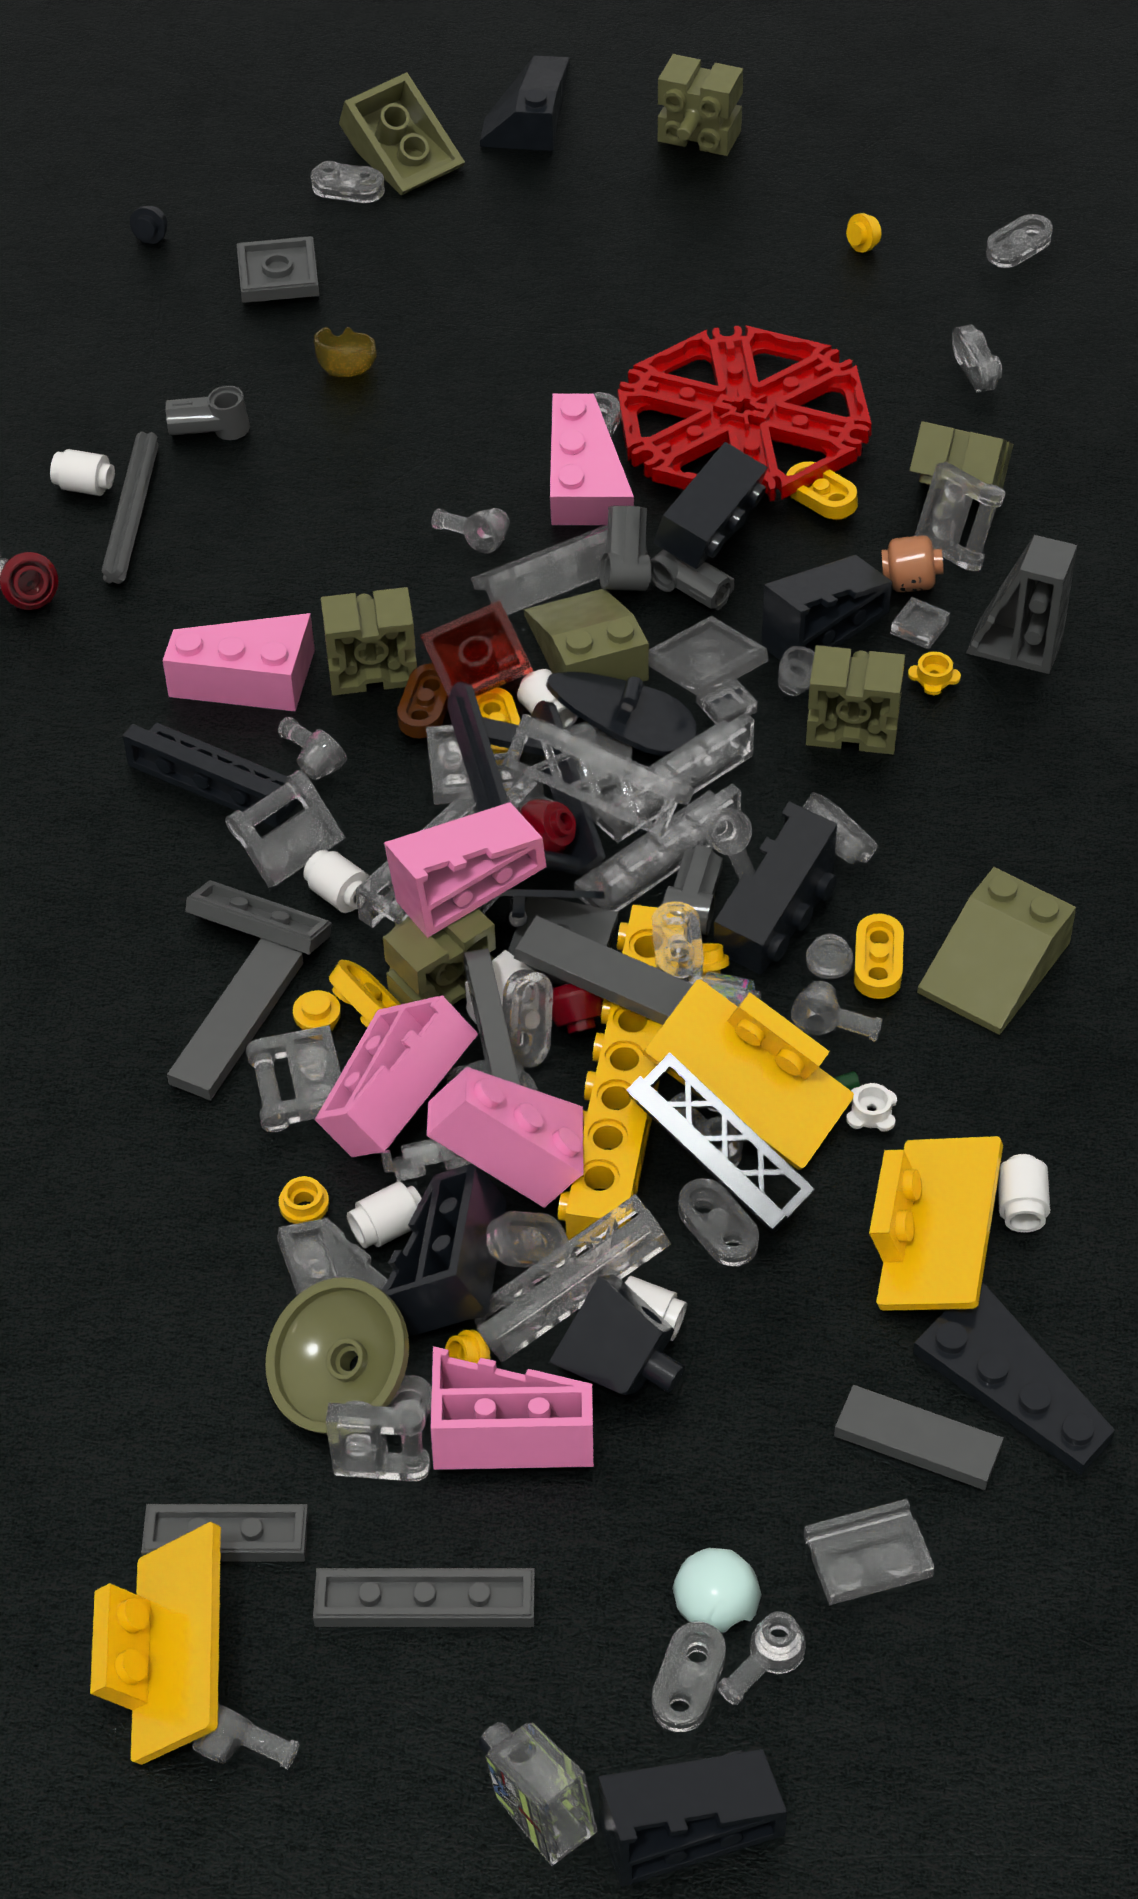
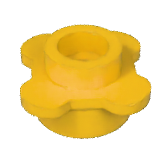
[908,652,961,695]

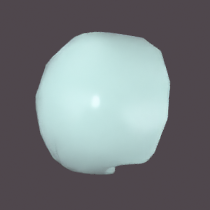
[672,1548,762,1633]

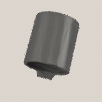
[165,386,250,440]
[599,506,651,592]
[650,549,735,611]
[662,845,723,935]

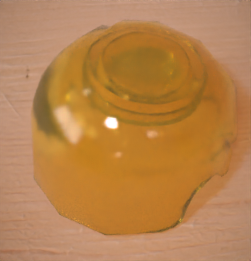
[314,327,376,377]

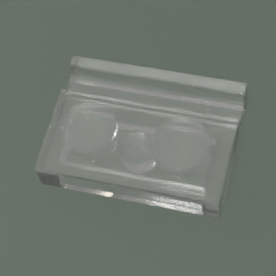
[804,1499,935,1605]

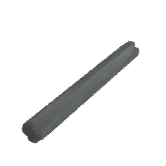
[101,432,159,584]

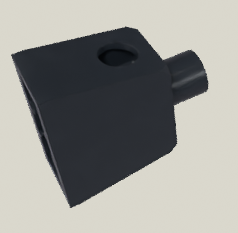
[550,1275,685,1395]

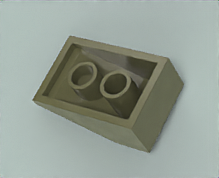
[339,72,465,196]
[524,589,649,681]
[917,867,1076,1035]

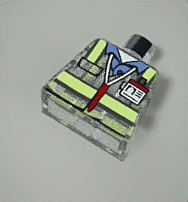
[479,1722,597,1866]

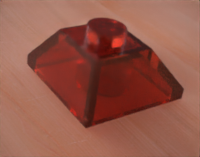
[420,600,533,697]

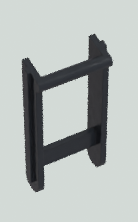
[448,682,606,876]

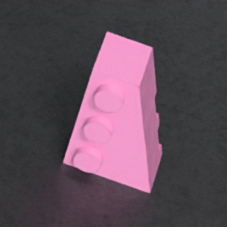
[550,394,634,525]
[162,613,315,712]
[384,802,547,938]
[315,995,478,1157]
[427,1067,583,1208]
[431,1346,594,1470]

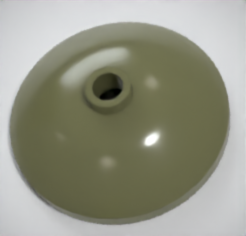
[265,1277,409,1435]

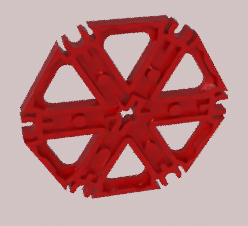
[617,325,872,502]

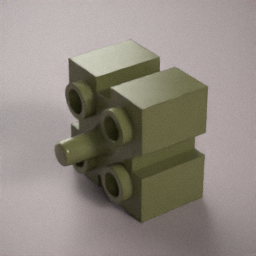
[658,54,743,156]
[910,421,1014,516]
[321,587,417,695]
[806,645,905,755]
[383,908,496,1005]

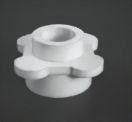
[846,1083,897,1131]

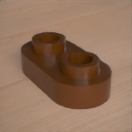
[397,663,453,738]

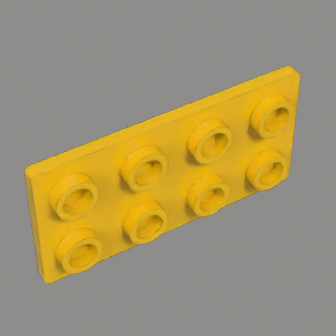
[644,979,854,1170]
[869,1136,1003,1311]
[90,1522,221,1765]

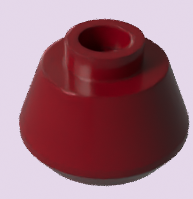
[0,552,58,610]
[520,799,576,853]
[542,983,604,1034]

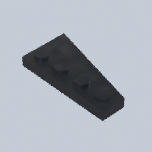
[913,1282,1115,1475]

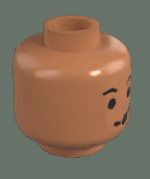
[882,535,944,592]

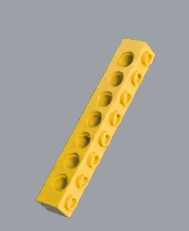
[558,905,688,1250]

